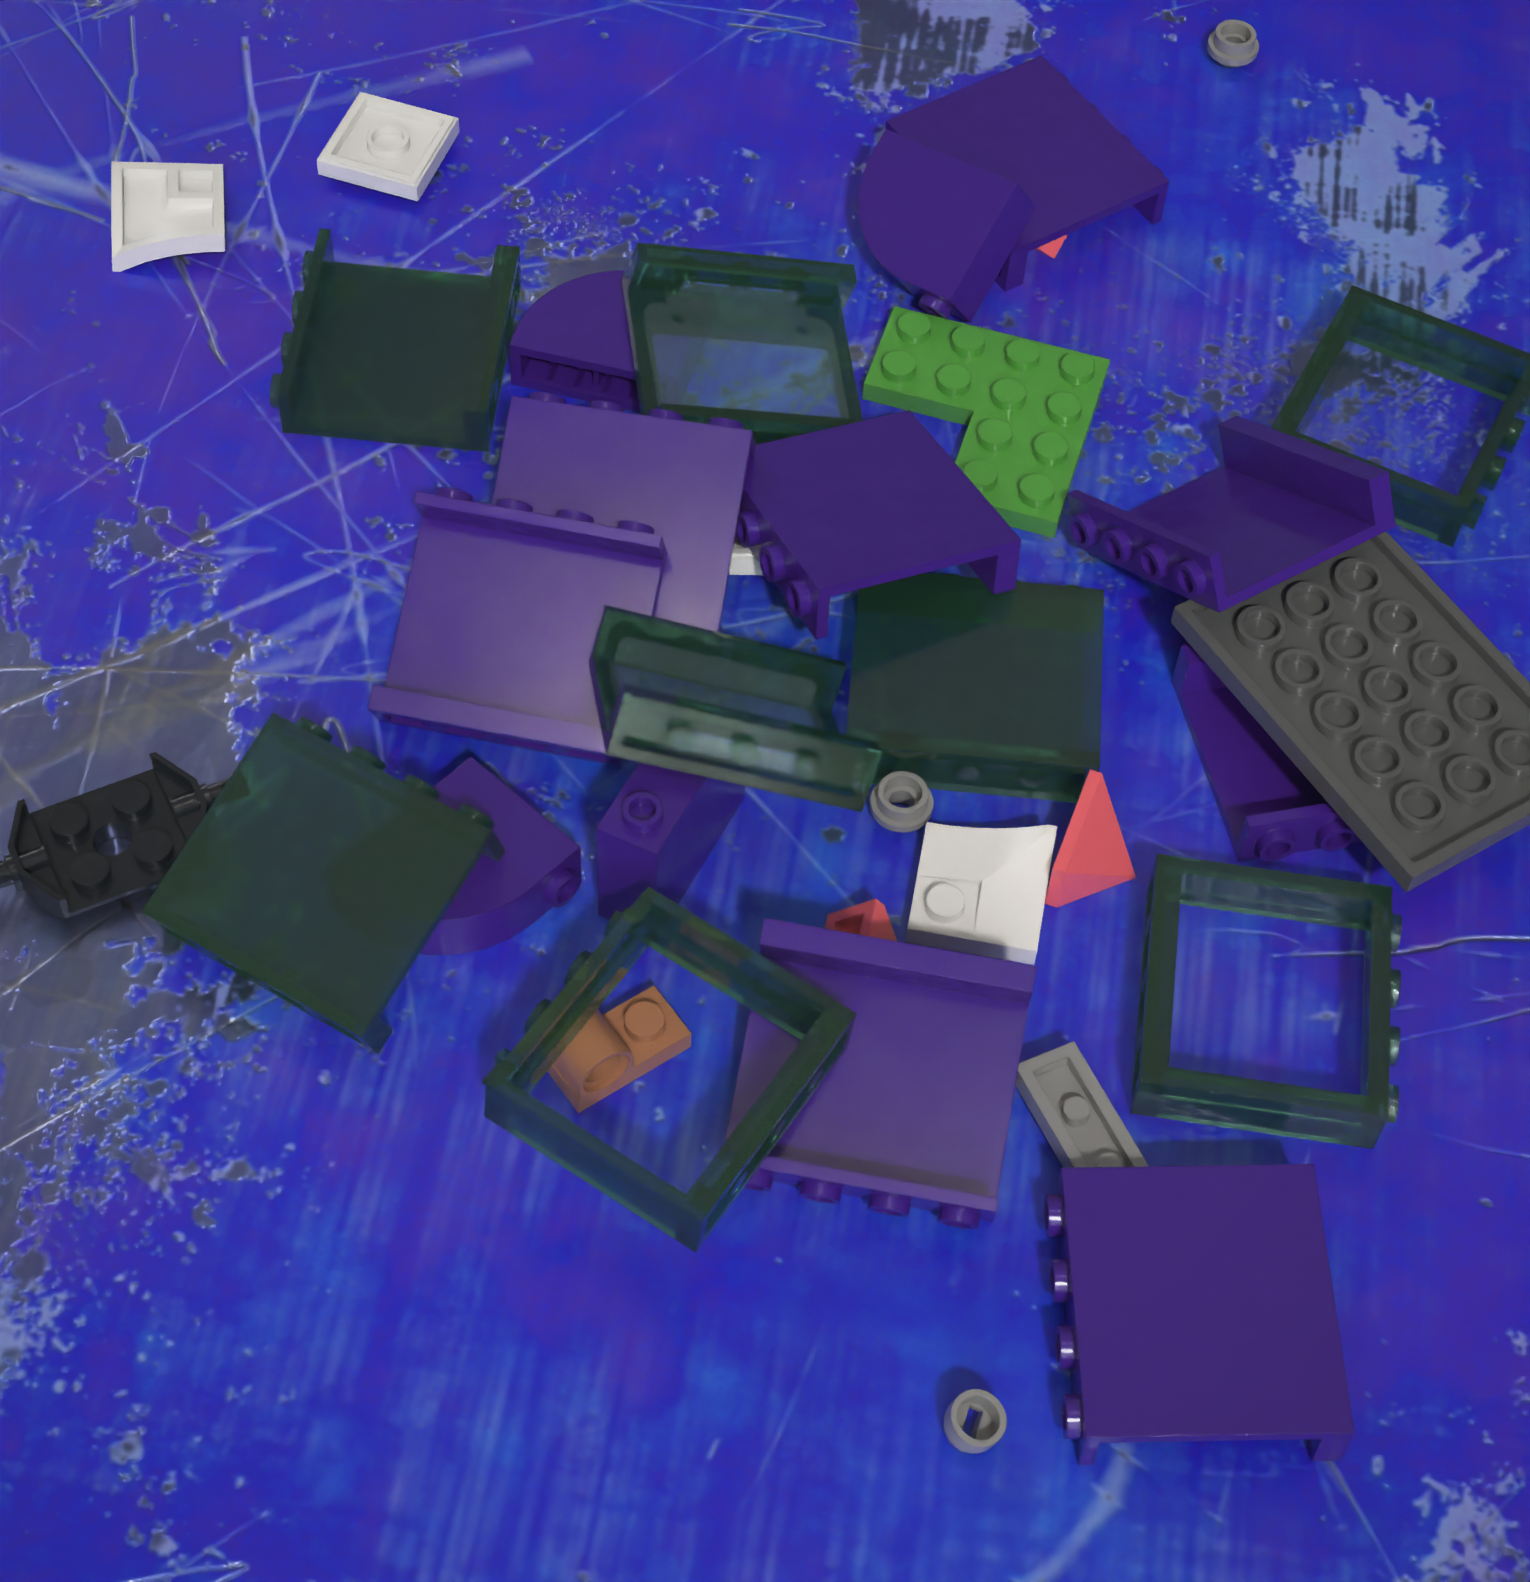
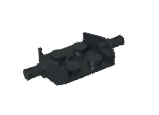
[0,752,252,919]

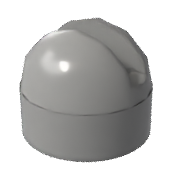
[943,1389,1007,1454]

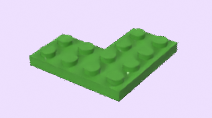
[862,306,1111,538]

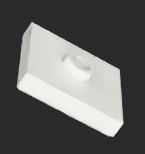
[316,92,460,202]

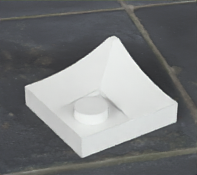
[111,161,225,272]
[905,822,1057,965]

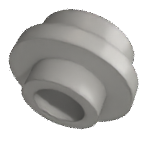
[1207,20,1259,68]
[870,771,934,833]

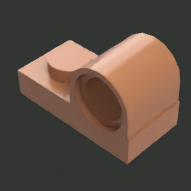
[541,985,692,1113]

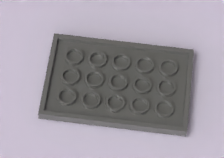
[1171,532,1530,892]

